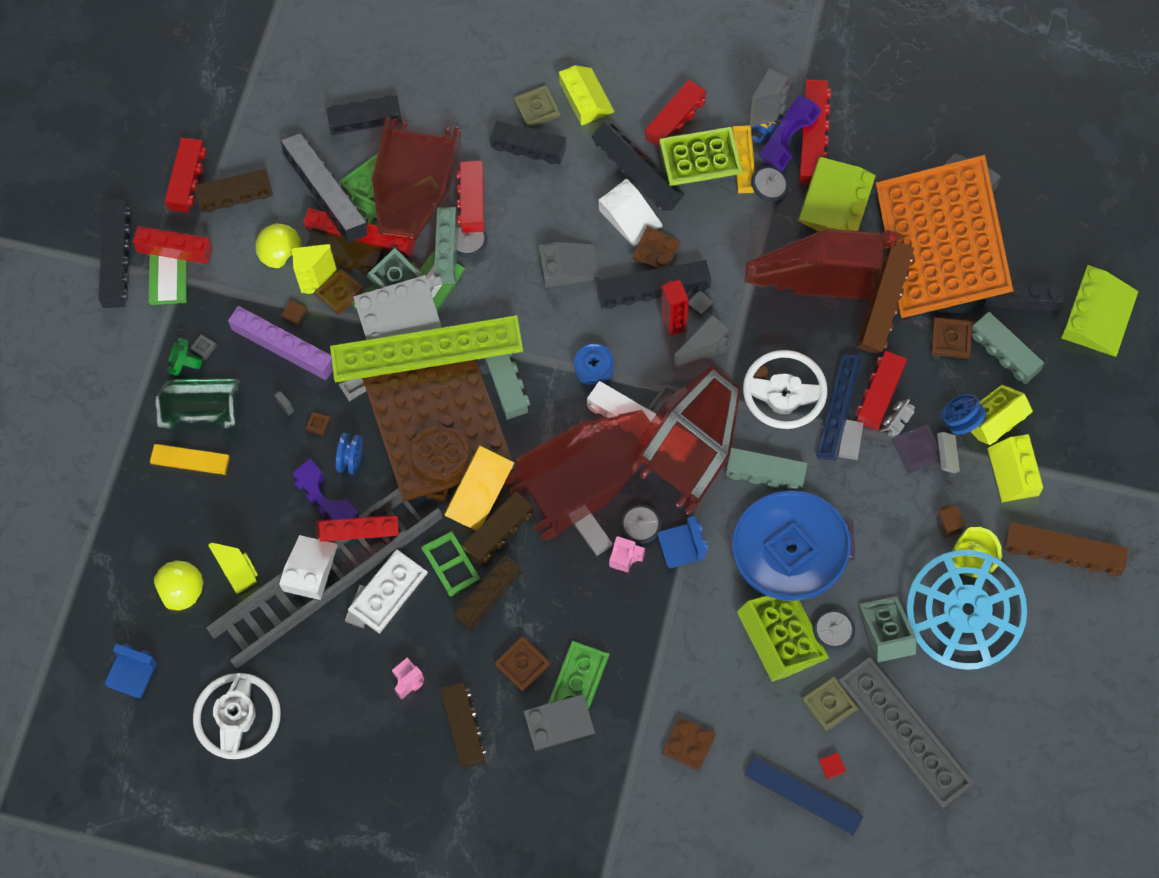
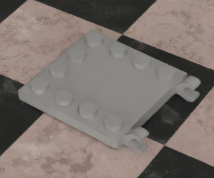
[353,275,442,340]

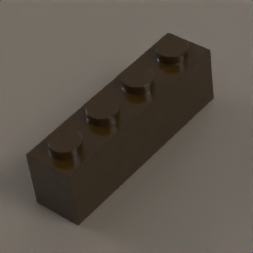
[195,168,273,213]
[305,229,384,275]
[462,491,534,566]
[454,555,521,632]
[440,682,487,769]

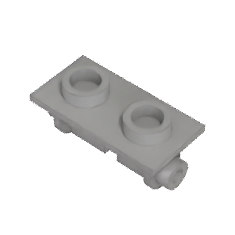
[880,399,915,438]

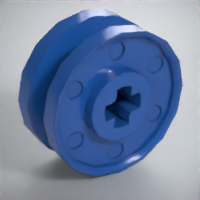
[574,344,614,386]
[942,394,986,435]
[336,433,362,475]

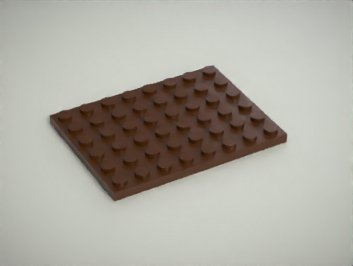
[362,359,514,502]

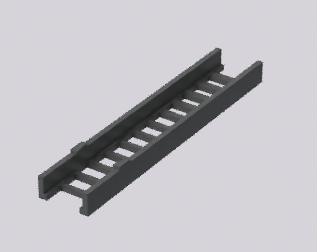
[206,488,442,669]

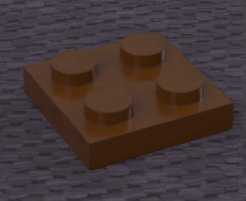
[632,226,681,270]
[314,269,366,315]
[931,318,972,359]
[494,636,551,693]
[662,717,716,771]

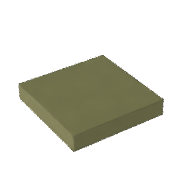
[513,85,561,128]
[802,676,858,732]

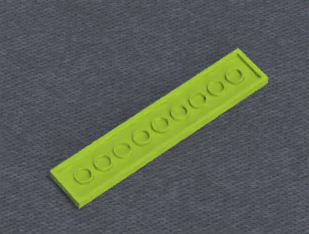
[330,315,523,383]

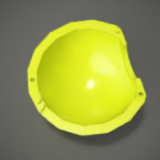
[255,223,303,268]
[951,527,1002,578]
[154,561,204,610]

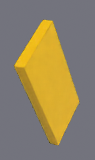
[444,445,514,531]

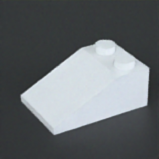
[599,179,663,248]
[279,535,337,600]

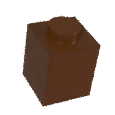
[936,505,965,538]

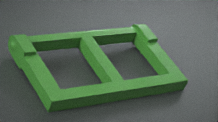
[421,531,481,597]

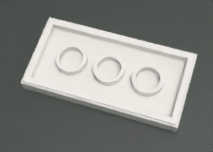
[348,549,428,634]

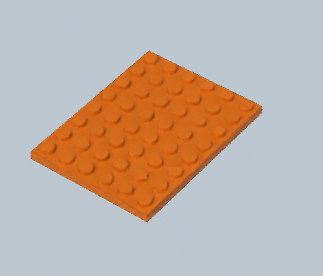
[876,155,1014,318]

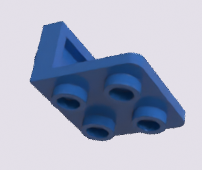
[658,516,709,568]
[105,644,157,698]

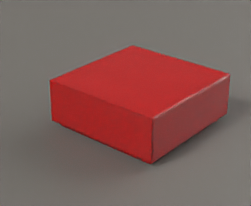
[819,752,846,780]

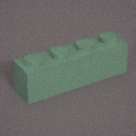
[434,207,458,284]
[972,312,1044,384]
[484,354,530,420]
[726,448,807,491]

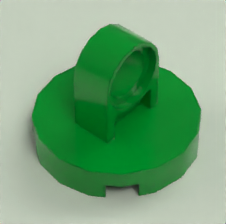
[167,338,203,376]

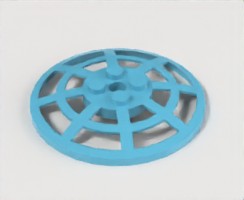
[906,550,1027,670]

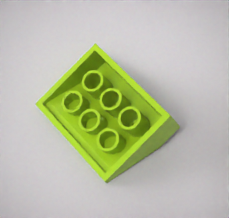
[659,127,742,186]
[798,157,876,245]
[1062,265,1138,357]
[737,596,829,682]

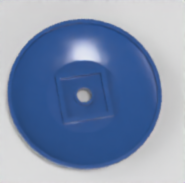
[732,491,851,601]

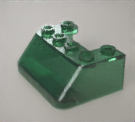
[155,379,241,429]

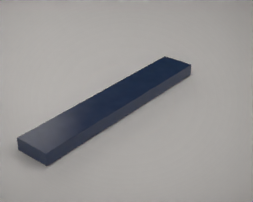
[816,354,862,460]
[745,757,863,836]

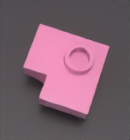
[609,536,645,572]
[392,658,424,699]

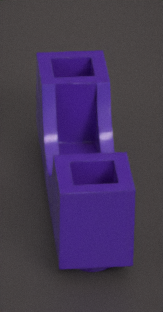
[759,95,822,172]
[292,459,360,519]

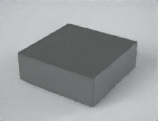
[688,291,714,316]
[190,334,217,360]
[275,391,294,416]

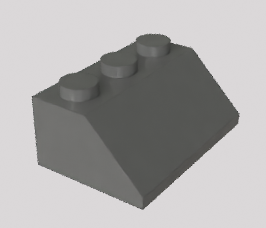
[749,69,790,127]

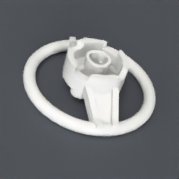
[743,350,827,429]
[193,673,281,759]

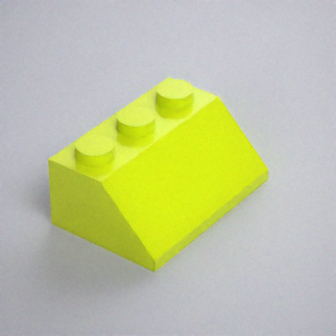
[559,65,614,126]
[292,244,337,294]
[971,385,1033,445]
[987,434,1043,503]
[209,543,258,595]

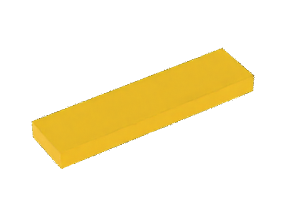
[732,125,755,193]
[150,444,230,475]

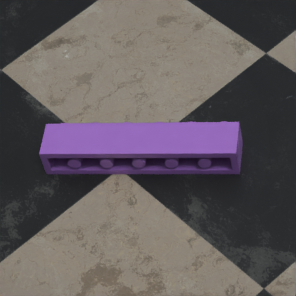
[228,306,333,380]

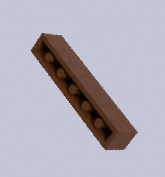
[856,240,914,355]
[1004,522,1128,577]

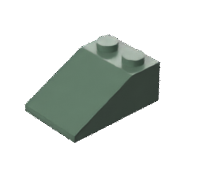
[366,248,434,291]
[859,596,916,663]

